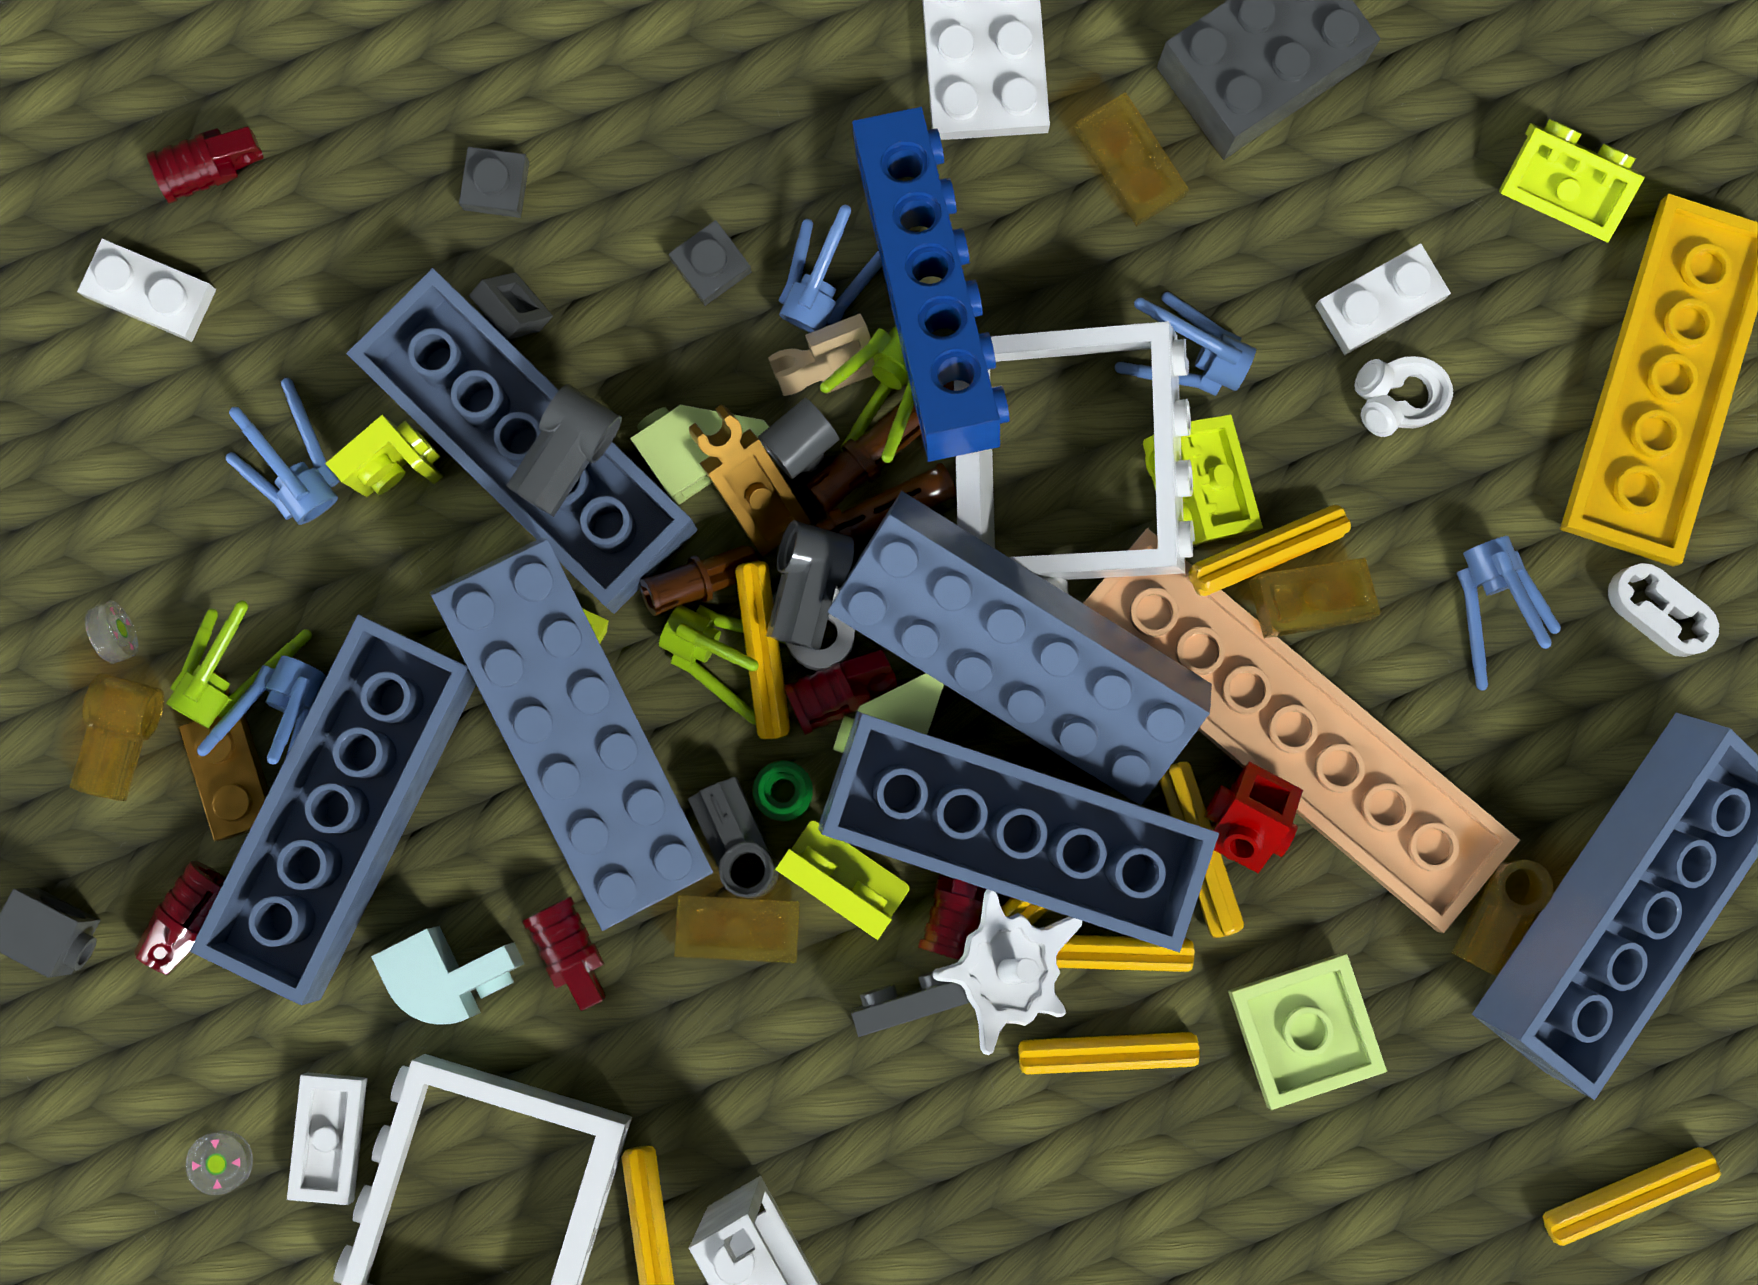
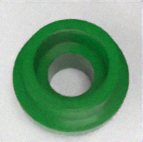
[753,761,813,821]

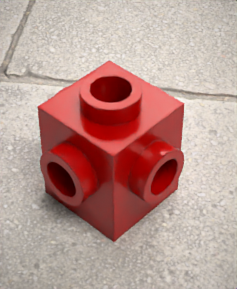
[1204,761,1303,874]

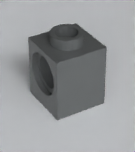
[0,887,101,978]

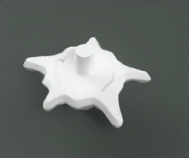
[933,889,1082,1055]

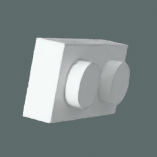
[77,239,216,342]
[1315,243,1451,356]
[287,1072,367,1205]

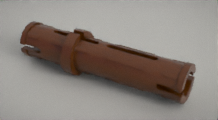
[804,381,954,513]
[814,463,957,552]

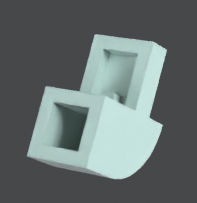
[371,926,525,1024]

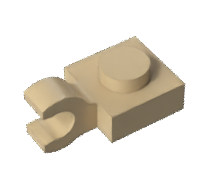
[768,314,875,396]

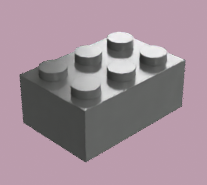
[1157,0,1381,160]

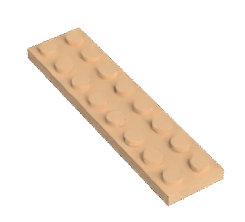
[1083,528,1520,933]

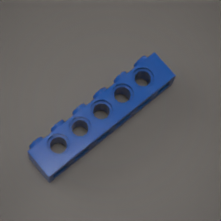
[852,107,1010,462]

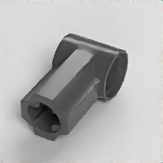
[506,384,622,517]
[758,397,840,480]
[766,520,854,650]
[688,777,779,899]

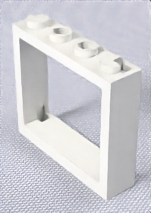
[954,321,1195,580]
[333,1054,632,1285]
[689,1176,821,1285]

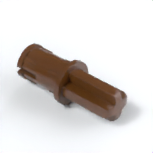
[640,546,759,616]

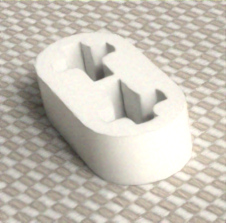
[1608,563,1719,657]

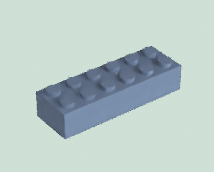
[346,268,698,614]
[827,491,1212,805]
[429,538,713,931]
[190,615,476,1006]
[818,711,1219,953]
[1472,712,1758,1100]

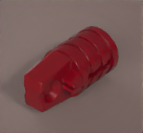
[147,126,264,204]
[784,650,898,735]
[135,860,226,975]
[918,875,987,960]
[522,896,606,1011]

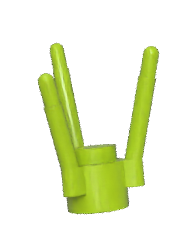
[820,326,914,463]
[166,600,312,729]
[659,605,786,725]

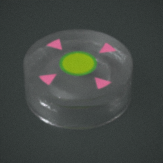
[85,600,138,664]
[186,1130,253,1195]

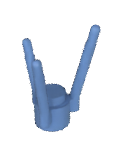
[778,204,882,333]
[1115,292,1256,396]
[226,378,339,525]
[1457,536,1561,691]
[197,656,326,765]

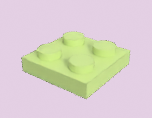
[1228,953,1387,1110]

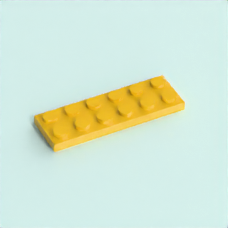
[1560,194,1758,567]

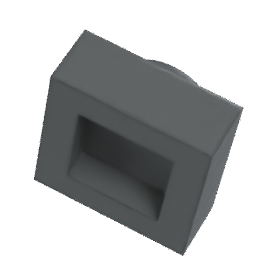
[459,147,530,218]
[668,220,752,306]
[469,272,553,340]

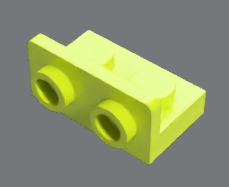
[1499,119,1645,243]
[1143,414,1263,547]
[325,415,443,497]
[775,821,909,940]

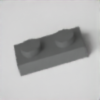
[851,971,970,1037]

